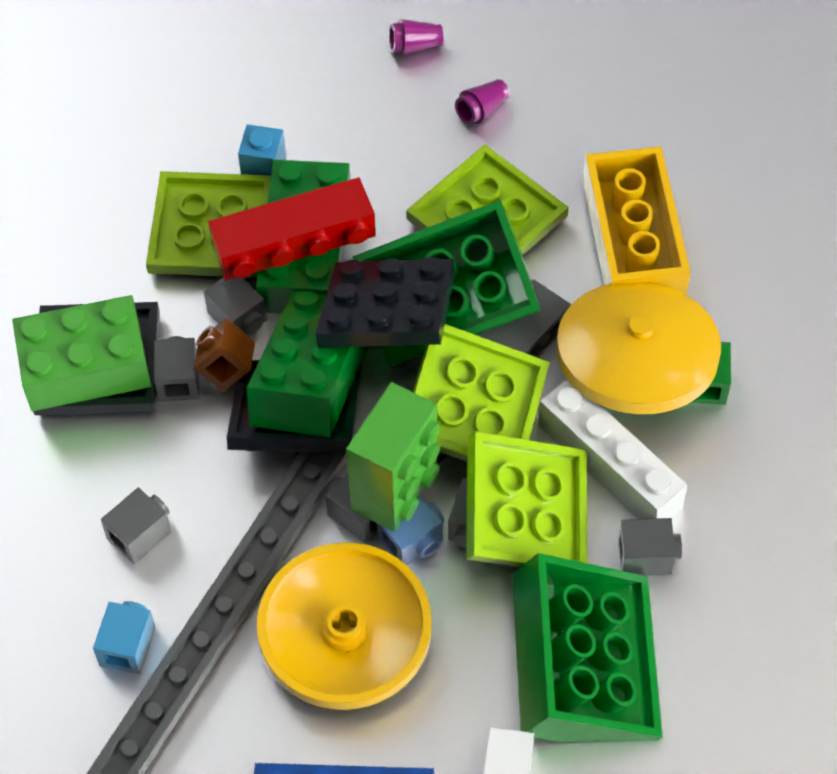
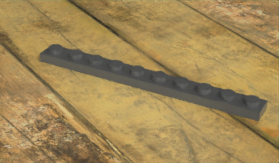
[87,452,347,774]

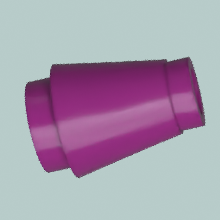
[388,19,444,55]
[455,79,509,125]

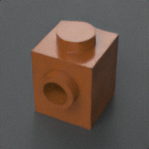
[193,318,255,392]

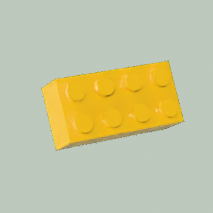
[583,146,691,295]

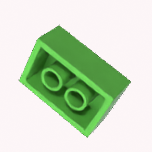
[12,295,152,412]
[346,382,440,532]

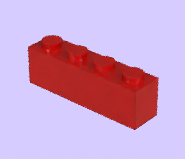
[207,177,376,281]

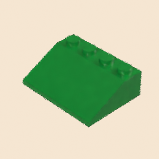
[352,200,541,367]
[512,553,663,742]

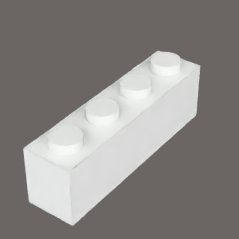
[538,380,687,519]

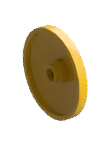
[556,282,721,414]
[257,542,432,710]

